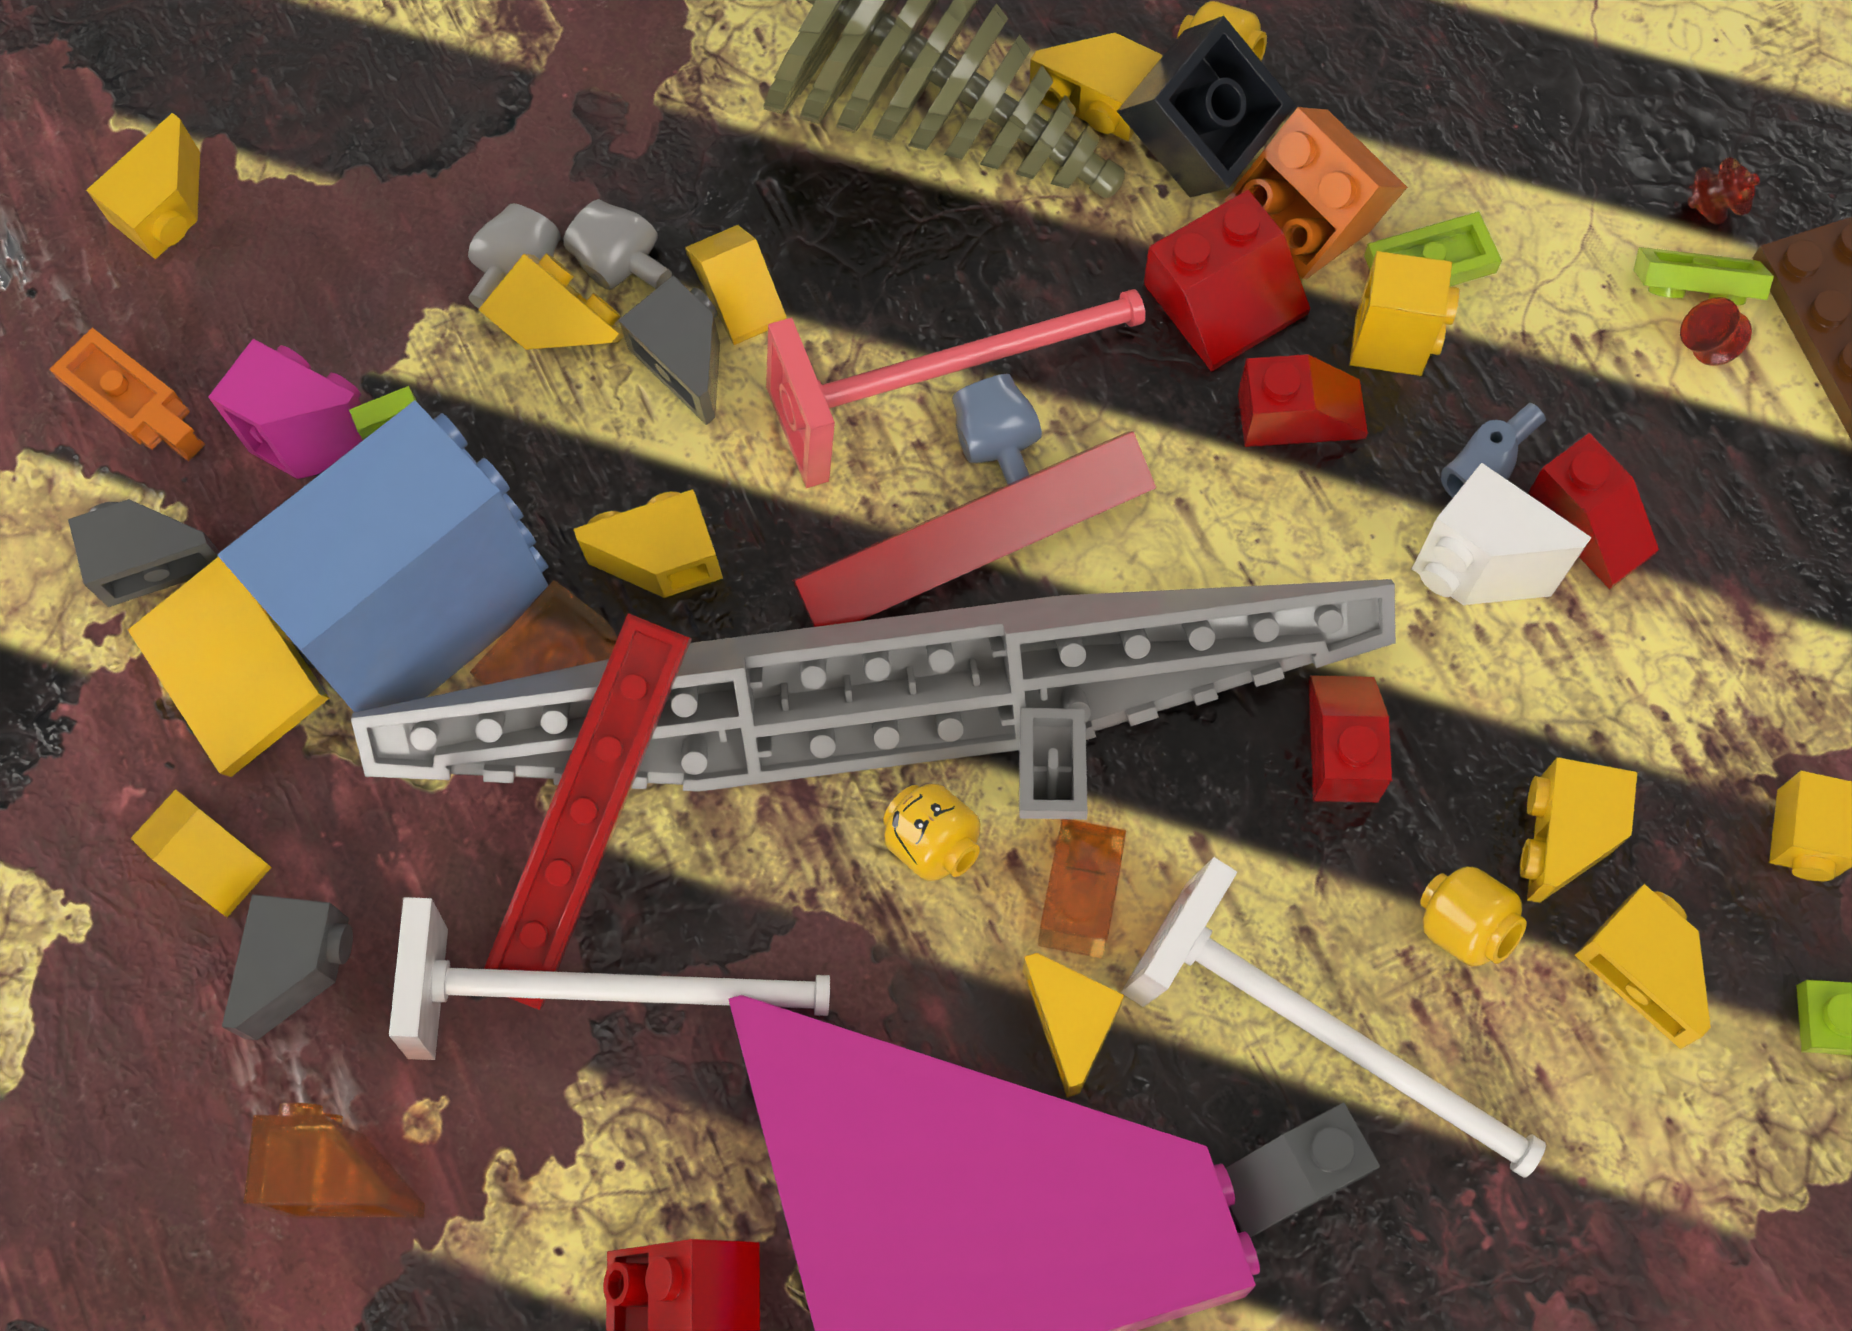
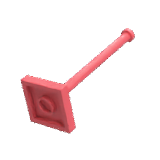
[766,289,1145,488]

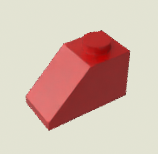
[1238,354,1368,447]
[1528,433,1659,589]
[1309,675,1392,803]

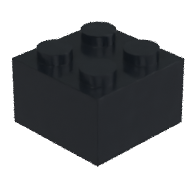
[1117,16,1296,197]

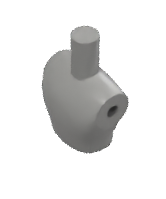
[564,199,672,290]
[468,204,561,308]

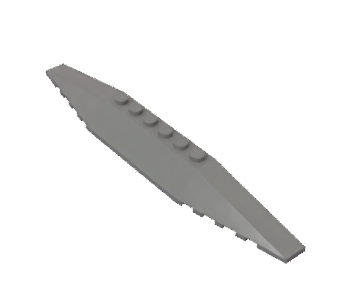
[351,579,1396,792]

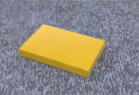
[128,557,330,777]

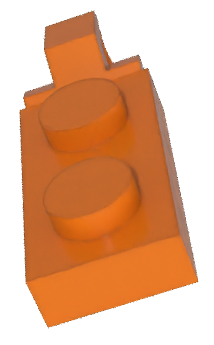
[49,327,205,462]

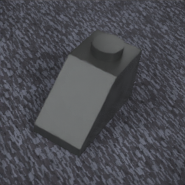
[619,276,720,425]
[68,499,220,607]
[222,894,353,1040]
[1226,1103,1380,1238]

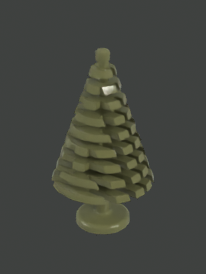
[764,0,1125,198]

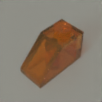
[1038,819,1126,959]

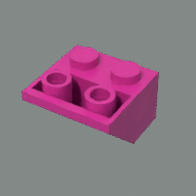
[208,339,363,479]

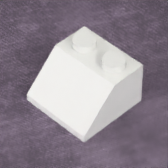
[1412,463,1592,605]

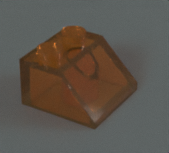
[243,1103,425,1218]

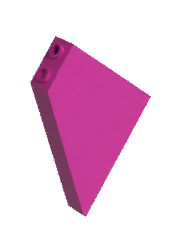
[728,995,1260,1331]

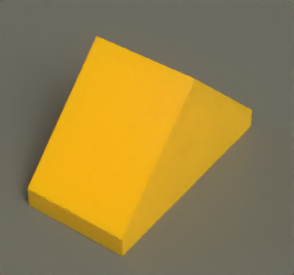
[685,225,787,345]
[131,789,272,917]
[1023,953,1124,1097]

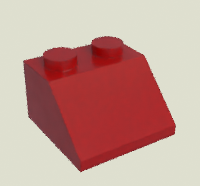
[1144,189,1310,372]

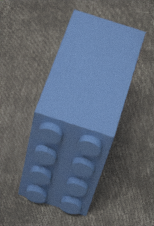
[217,400,552,712]

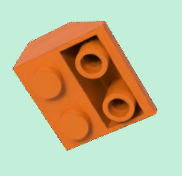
[1225,107,1408,279]

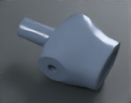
[952,374,1042,485]
[1441,403,1546,498]

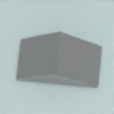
[1019,708,1088,820]

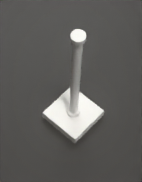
[1121,857,1546,1178]
[389,897,830,1060]

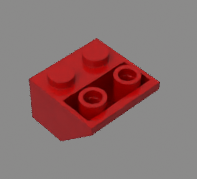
[603,1239,760,1331]

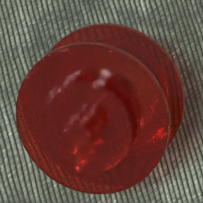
[1688,157,1760,224]
[1680,297,1752,366]

